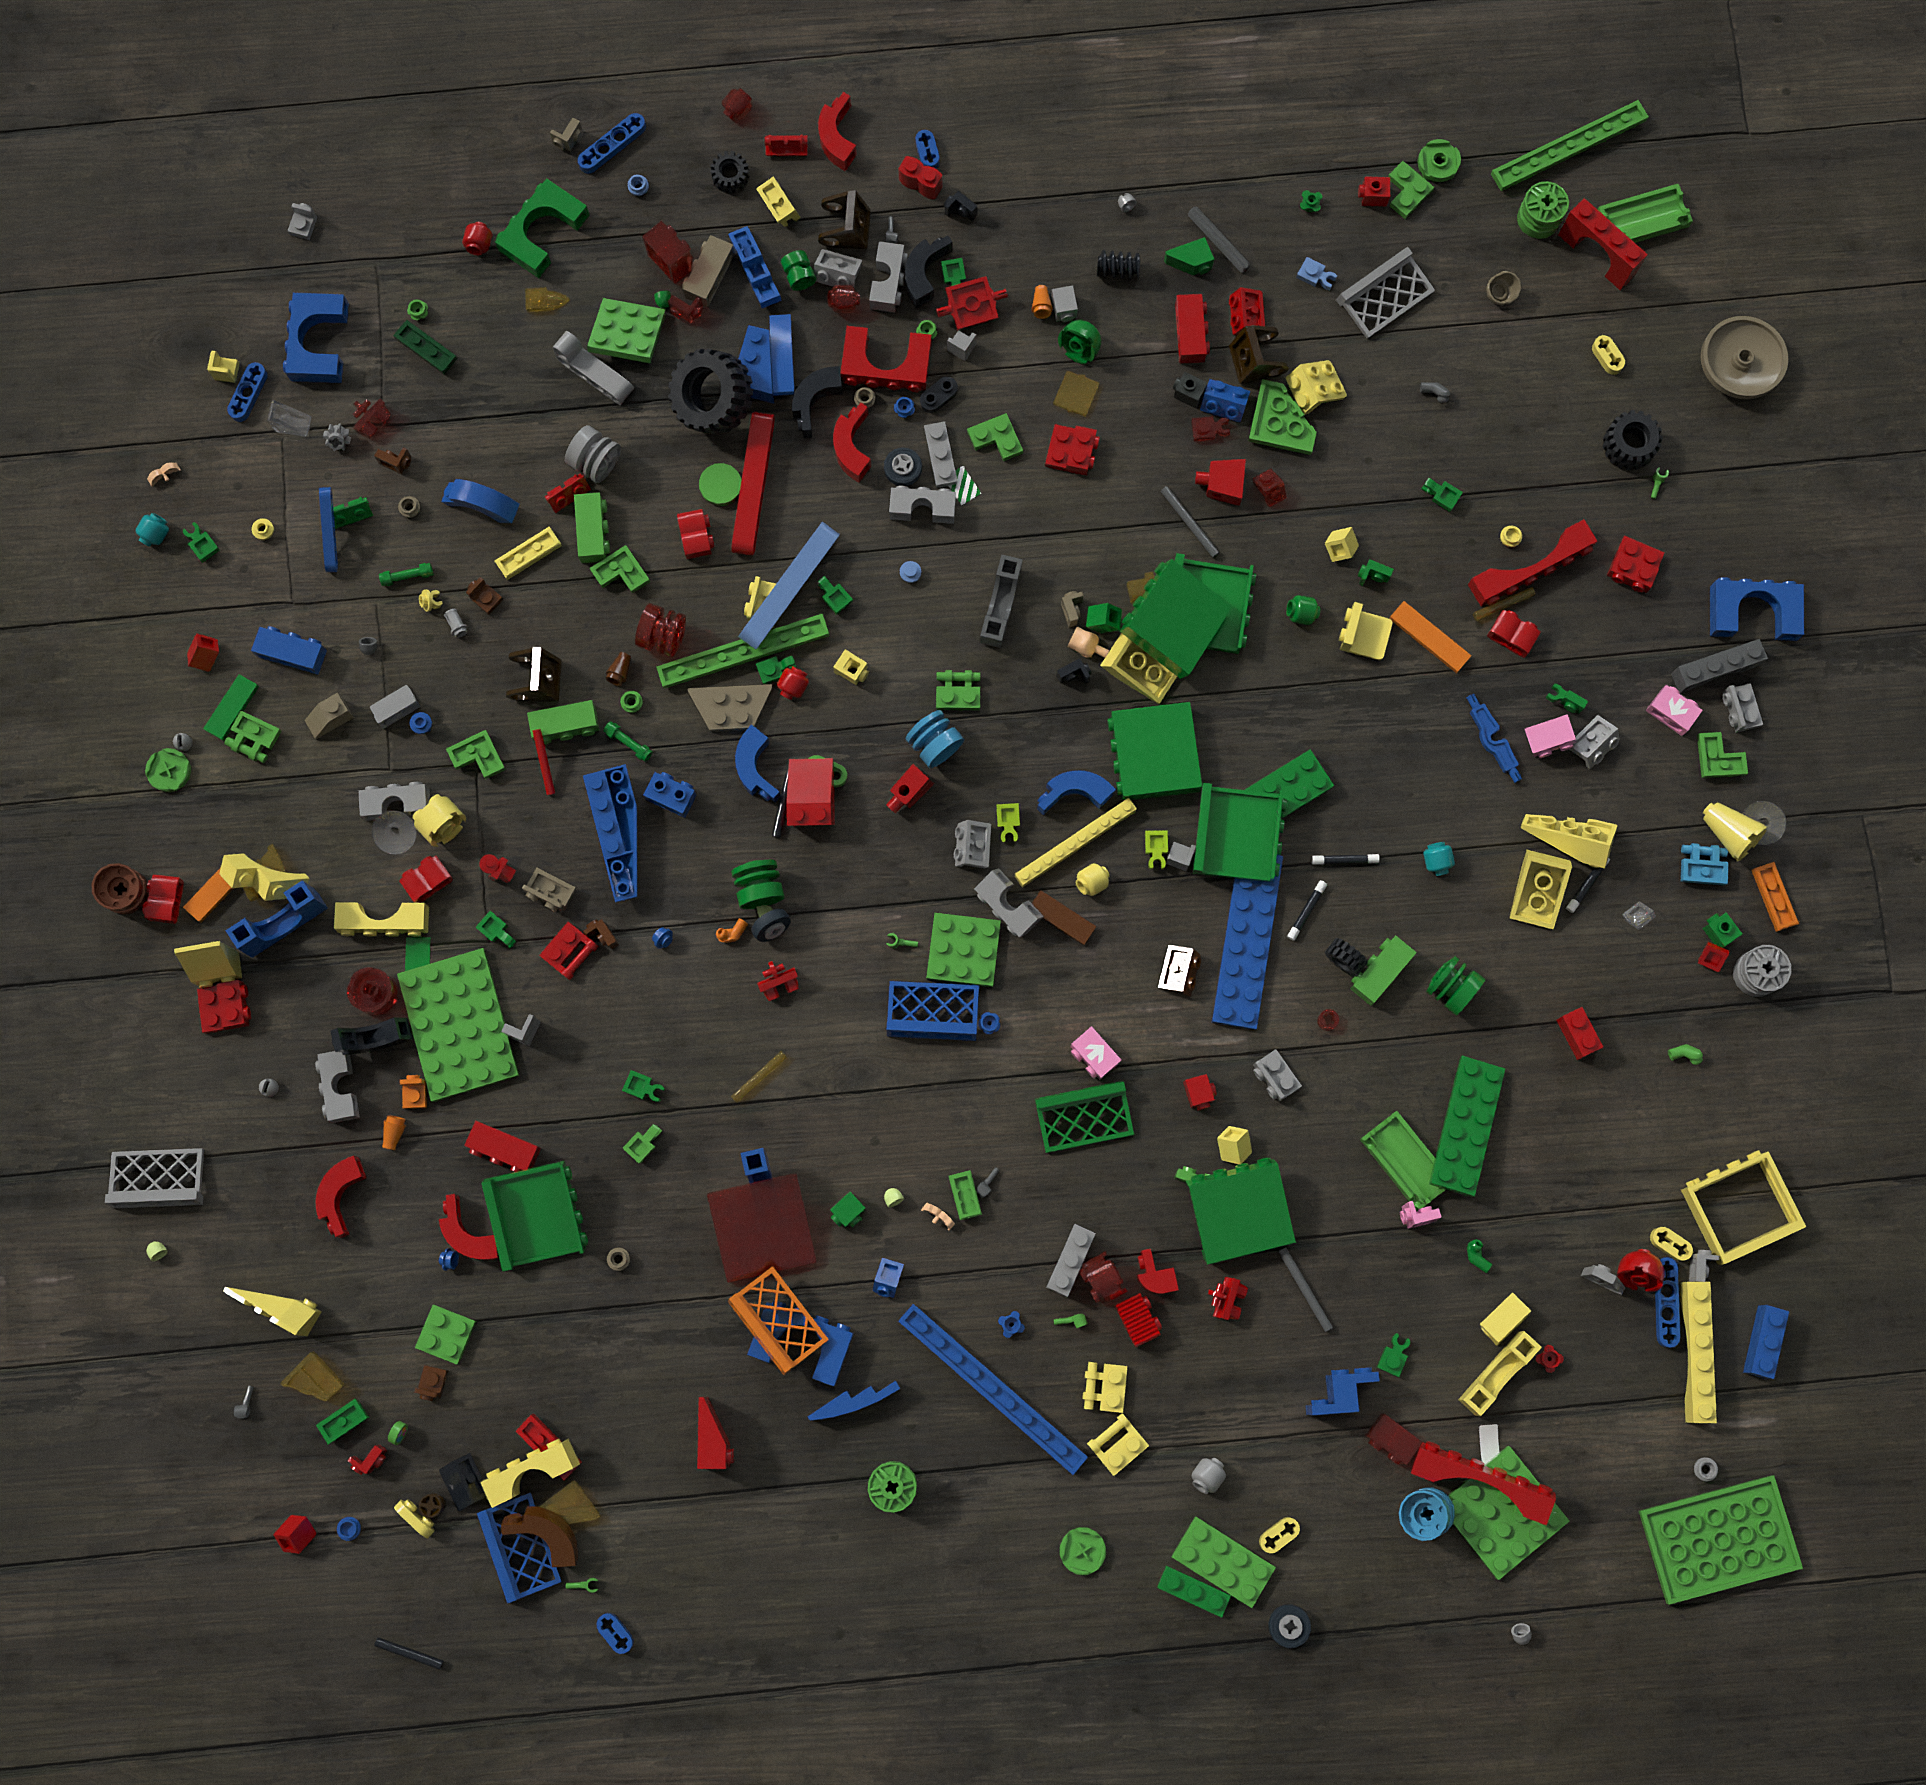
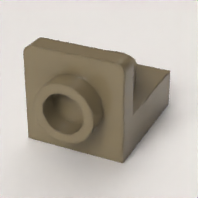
[1061,591,1084,628]

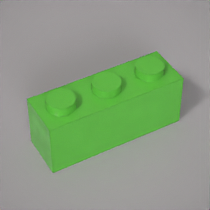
[574,492,610,563]
[527,700,600,744]
[1350,935,1417,1006]

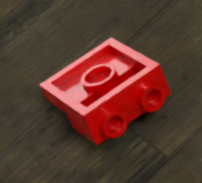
[1045,424,1100,476]
[1606,535,1665,593]
[197,980,251,1034]

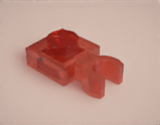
[1191,416,1230,441]

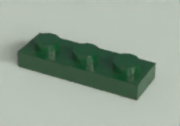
[393,320,457,375]

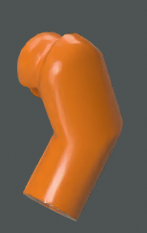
[716,918,748,943]

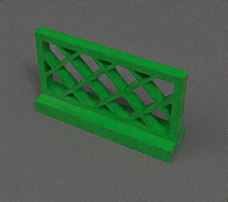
[1034,1081,1134,1153]

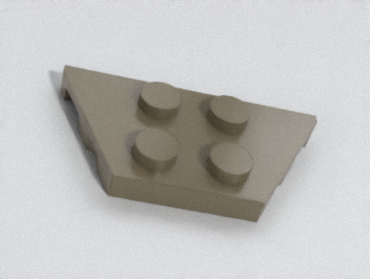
[688,684,773,732]

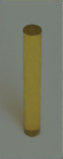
[1473,587,1535,621]
[731,1051,787,1103]

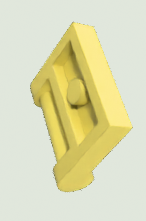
[1087,1414,1149,1476]

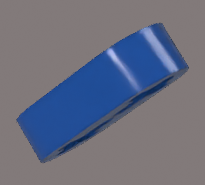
[915,130,939,169]
[597,1613,634,1654]

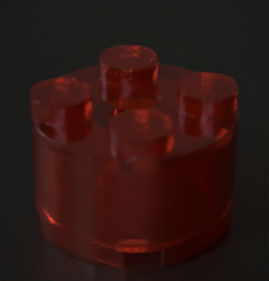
[347,967,398,1015]
[1079,1251,1128,1305]

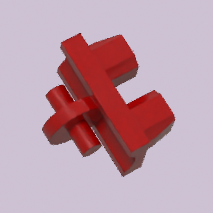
[479,854,516,883]
[757,961,799,1001]
[1208,1277,1248,1320]

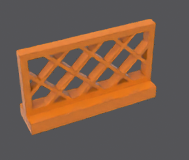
[728,1266,829,1375]

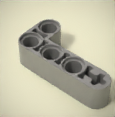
[552,331,634,405]

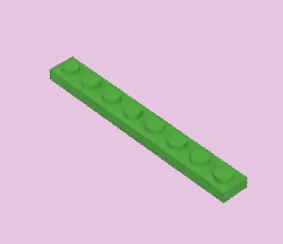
[1491,100,1648,191]
[656,614,829,689]

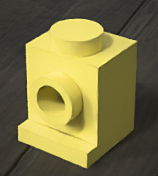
[833,650,869,685]

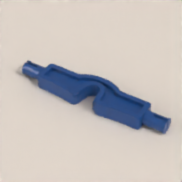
[1466,694,1522,783]

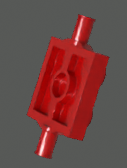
[936,276,1008,330]

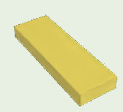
[495,527,562,580]

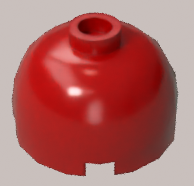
[1617,1249,1665,1292]

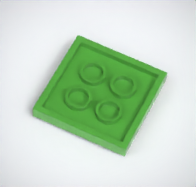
[587,298,666,363]
[926,913,1001,987]

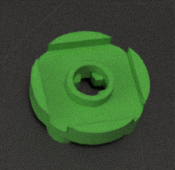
[1418,139,1461,182]

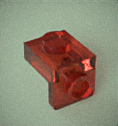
[668,295,703,323]
[1253,469,1287,507]

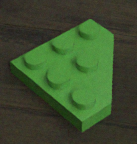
[1248,379,1316,455]

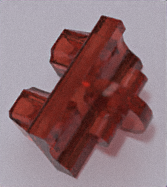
[352,399,391,438]

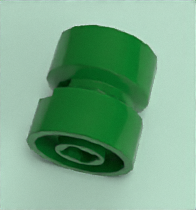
[781,250,816,291]

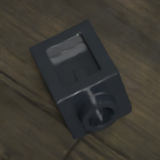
[944,191,978,221]
[1056,658,1092,684]

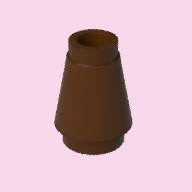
[605,652,631,686]

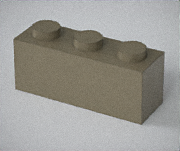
[682,235,735,308]

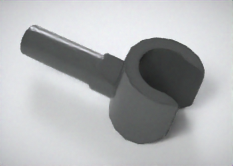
[886,216,899,244]
[976,1167,1000,1198]
[234,1386,254,1418]

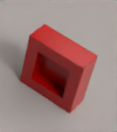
[1698,942,1729,972]

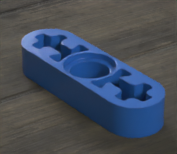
[227,362,268,422]

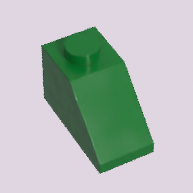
[1164,237,1214,275]

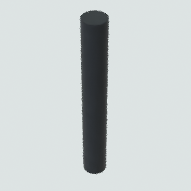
[772,773,788,838]
[374,1637,444,1670]

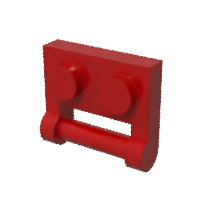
[539,922,599,980]

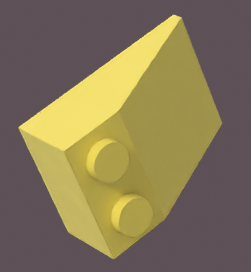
[1100,633,1177,704]
[1510,850,1572,929]
[174,941,242,988]

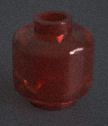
[722,88,753,120]
[827,285,860,313]

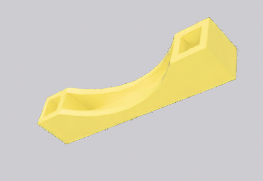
[1680,1282,1717,1423]

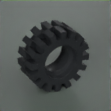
[710,151,749,194]
[1324,938,1368,977]

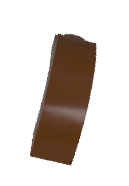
[501,1506,578,1567]

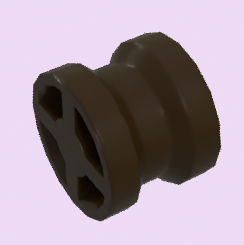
[419,1493,445,1518]

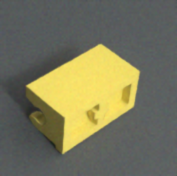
[756,176,800,227]
[1480,1293,1531,1346]

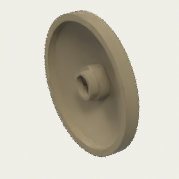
[1701,316,1788,399]

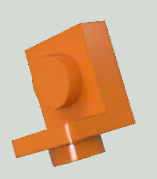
[400,1075,427,1109]

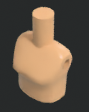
[1067,627,1109,658]

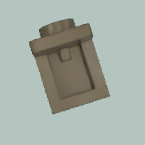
[550,118,583,152]

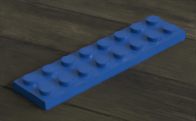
[1212,855,1283,1030]

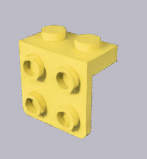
[1285,360,1347,415]
[1339,602,1392,660]

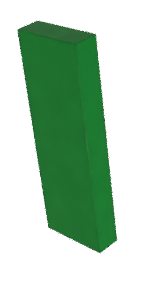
[203,674,259,741]

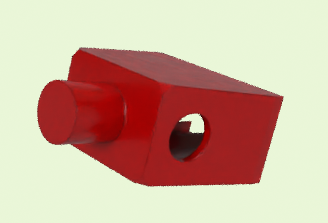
[1195,459,1246,506]
[886,764,935,814]

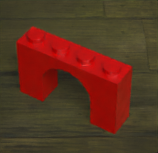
[1558,198,1648,290]
[841,326,932,392]

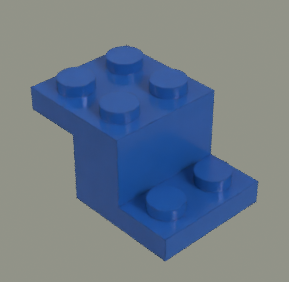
[1306,1367,1379,1415]

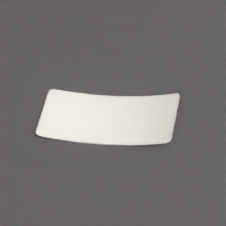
[1479,1424,1499,1464]

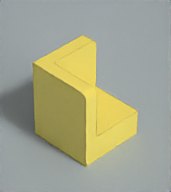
[207,351,240,383]
[1325,527,1359,562]
[1217,1126,1252,1164]

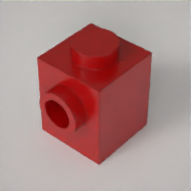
[1358,177,1390,206]
[1183,1074,1217,1110]

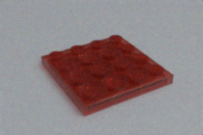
[707,1173,817,1283]

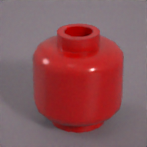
[462,222,493,256]
[777,666,809,700]

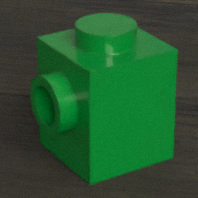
[1086,603,1122,633]
[1702,912,1742,948]
[830,1192,866,1228]

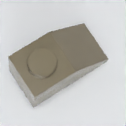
[304,693,354,739]

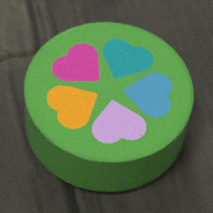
[388,1421,408,1446]

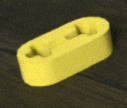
[1592,335,1625,375]
[1650,1227,1693,1261]
[1259,1517,1300,1553]

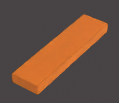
[1389,601,1472,674]

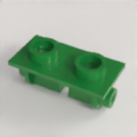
[333,496,374,529]

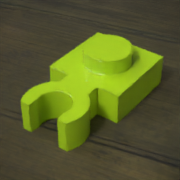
[997,803,1020,842]
[1145,831,1168,869]

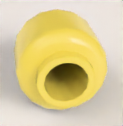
[1076,863,1109,896]

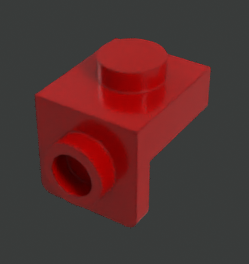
[348,1445,387,1475]

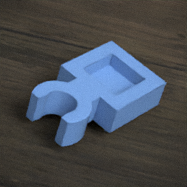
[1296,257,1337,290]

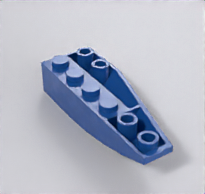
[583,764,637,903]

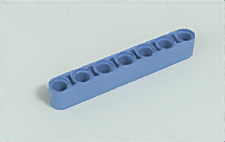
[738,522,840,650]

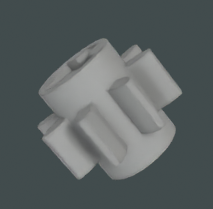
[323,423,351,451]

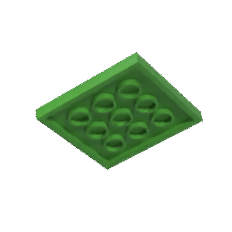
[1448,1446,1569,1580]

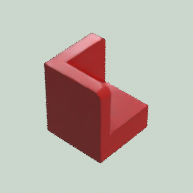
[187,633,219,671]
[273,1515,316,1554]

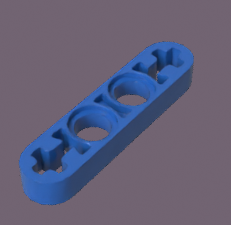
[578,113,646,174]
[319,487,338,573]
[1655,1257,1680,1348]

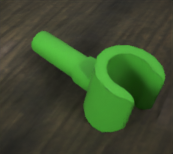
[1651,467,1669,499]
[886,933,918,948]
[1054,1314,1087,1328]
[566,1577,598,1593]

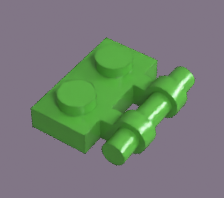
[936,670,980,710]
[225,711,281,763]

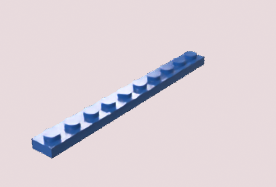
[898,1304,1088,1475]

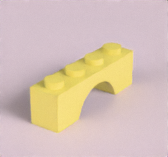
[334,902,429,937]
[1458,1331,1542,1416]
[480,1439,580,1508]

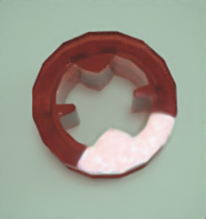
[1317,1009,1339,1031]

